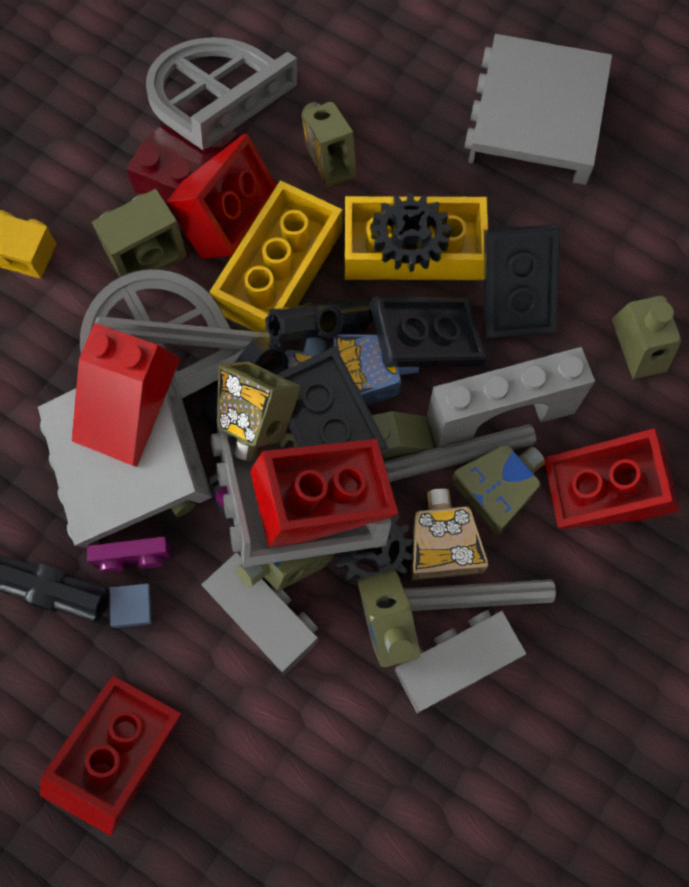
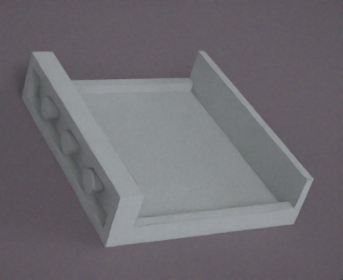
[464,34,612,185]
[38,375,212,548]
[211,425,392,567]

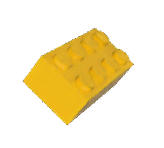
[209,180,342,333]
[345,196,488,280]

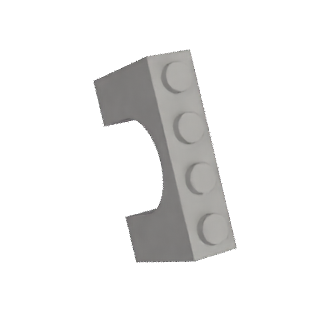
[427,347,595,448]

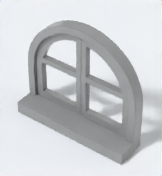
[146,37,297,150]
[80,270,243,398]

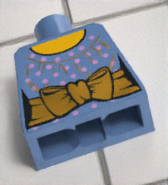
[333,334,419,405]

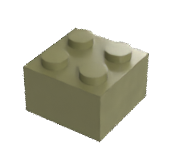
[92,189,187,277]

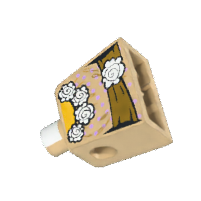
[411,489,488,581]

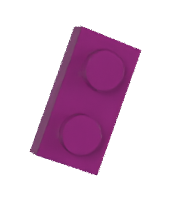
[87,536,173,573]

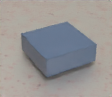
[109,584,152,628]

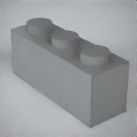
[201,552,319,675]
[394,610,526,713]

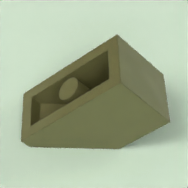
[372,411,434,461]

